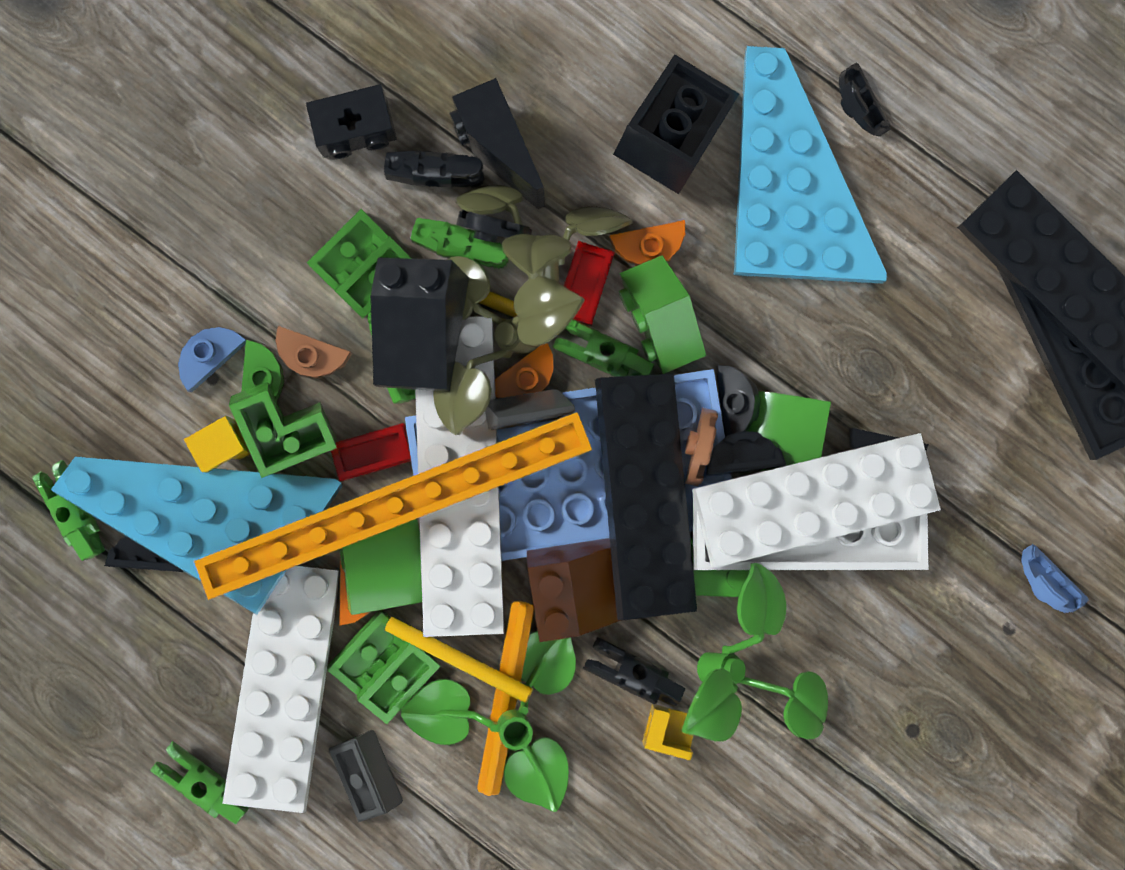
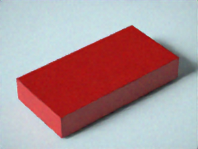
[564,241,615,327]
[331,423,411,482]

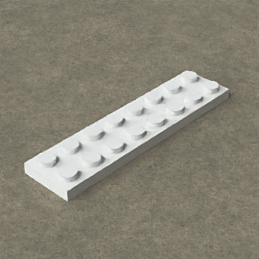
[415,316,504,637]

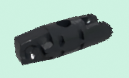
[384,150,484,188]
[583,637,686,706]

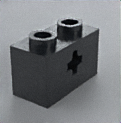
[306,84,397,160]

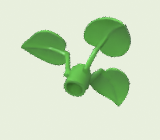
[681,563,828,742]
[401,630,576,812]

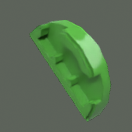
[241,340,284,400]

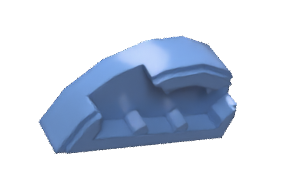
[178,327,246,393]
[1021,544,1089,613]

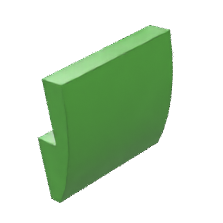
[307,209,412,318]
[747,391,831,471]
[340,519,422,615]
[327,610,440,724]

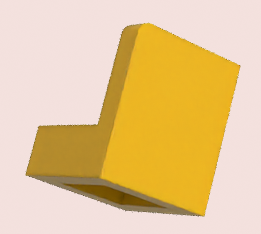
[183,416,250,473]
[642,704,693,761]

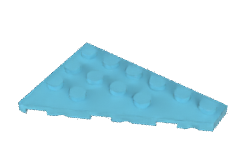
[734,46,887,284]
[51,457,342,615]

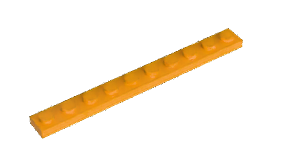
[194,412,592,600]

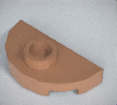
[275,326,352,379]
[685,407,718,486]

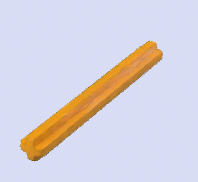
[477,601,534,796]

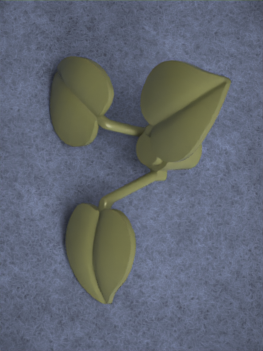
[455,185,633,282]
[433,256,584,435]

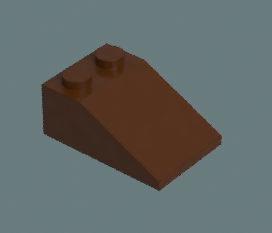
[527,538,621,642]

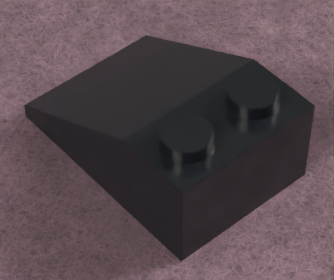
[613,54,739,195]
[449,78,545,209]
[371,258,469,392]

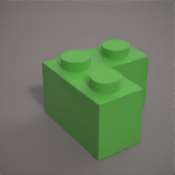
[619,255,706,374]
[229,382,337,478]

